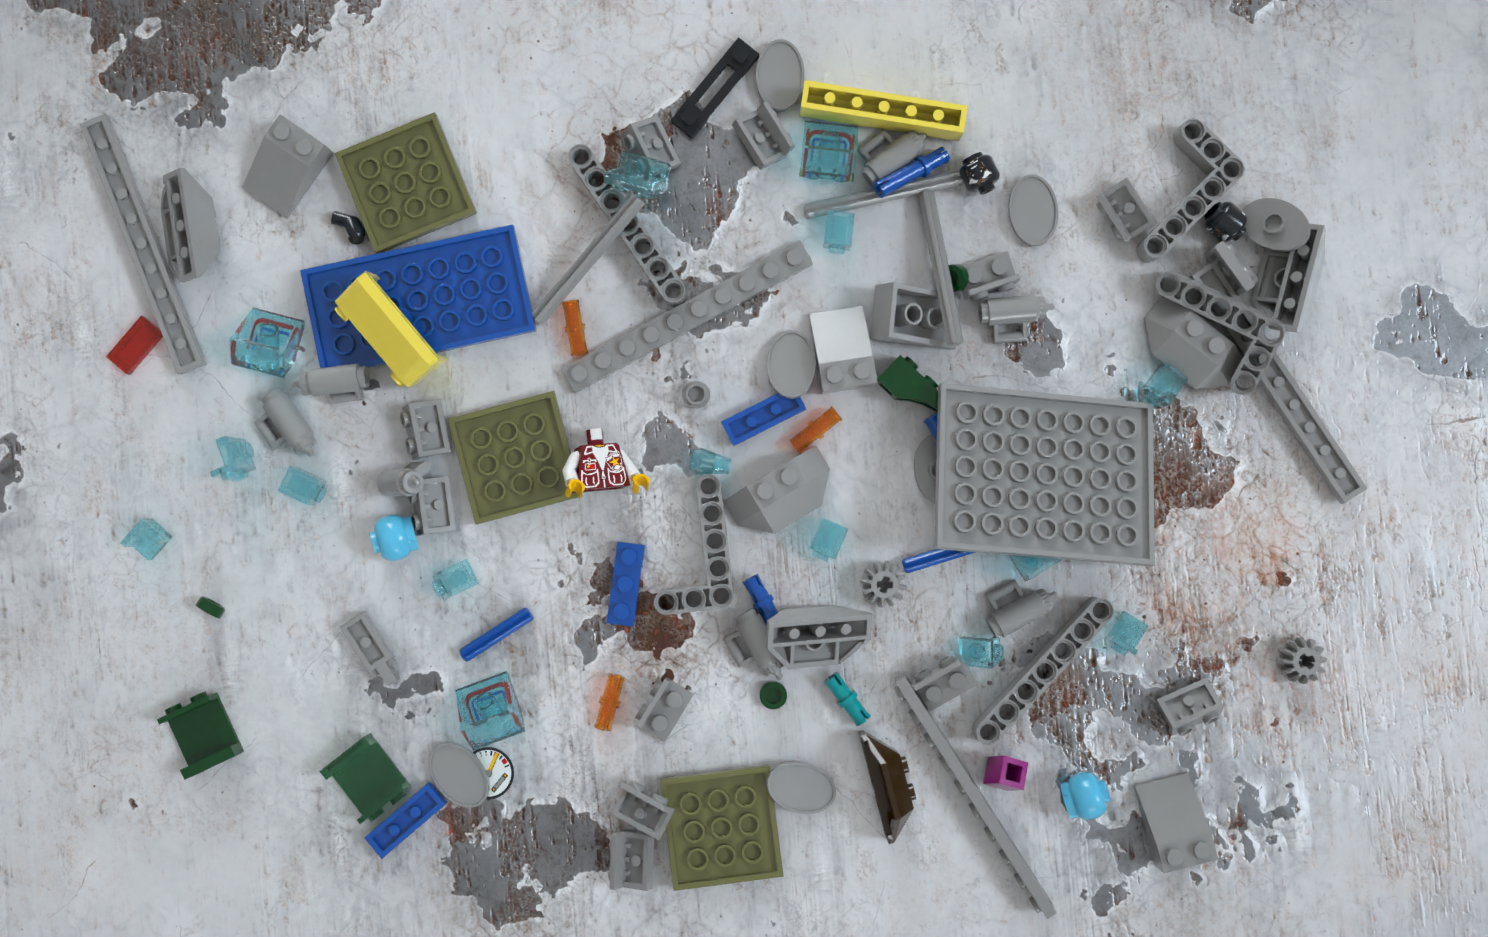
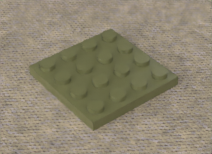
[334,112,477,254]
[448,391,582,525]
[660,764,784,891]

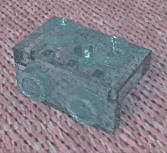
[604,151,671,198]
[210,436,256,482]

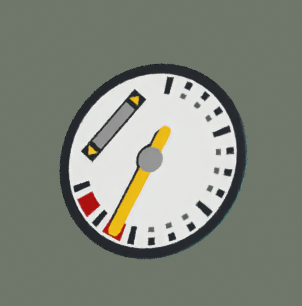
[473,747,514,799]

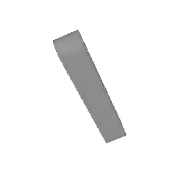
[568,144,686,307]
[972,597,1114,745]

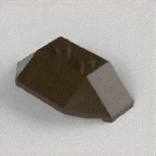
[858,730,916,844]

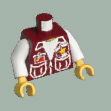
[562,428,650,499]

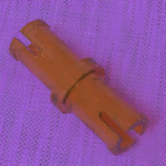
[562,300,588,356]
[789,406,842,453]
[594,673,625,731]

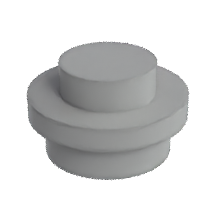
[683,381,710,408]

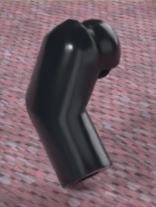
[331,211,365,245]

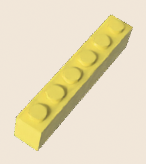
[799,80,968,141]

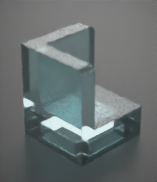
[121,519,173,560]

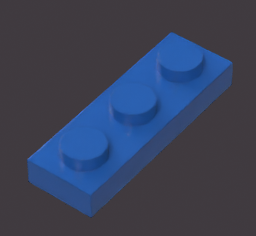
[721,393,806,447]
[606,541,645,627]
[364,782,447,859]

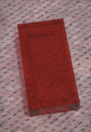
[106,315,163,375]

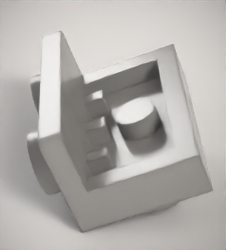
[732,101,795,170]
[1096,177,1157,242]
[611,780,675,840]
[608,829,654,891]

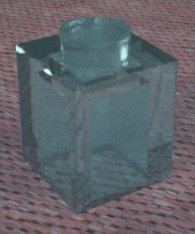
[823,210,855,254]
[1140,363,1189,407]
[278,466,327,506]
[809,518,849,562]

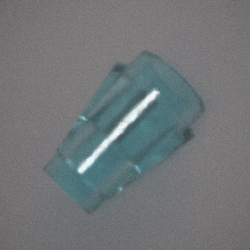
[690,448,731,474]

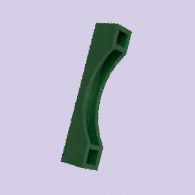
[877,355,938,412]

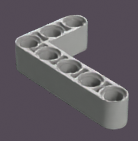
[1136,118,1245,263]
[1155,271,1286,396]
[654,474,734,615]

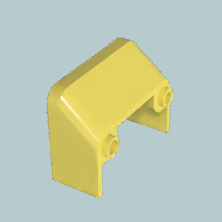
[335,271,448,388]

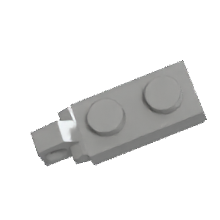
[340,611,400,686]

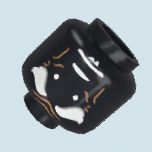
[960,152,1000,195]
[1204,202,1247,242]

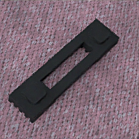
[671,37,759,139]

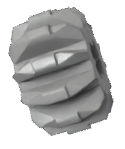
[860,561,907,608]
[1276,637,1328,684]

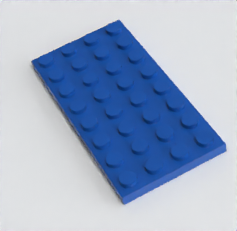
[300,224,537,368]

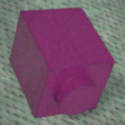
[983,755,1028,791]

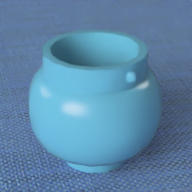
[370,515,418,561]
[1060,772,1111,820]

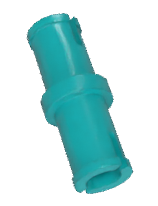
[824,672,871,726]

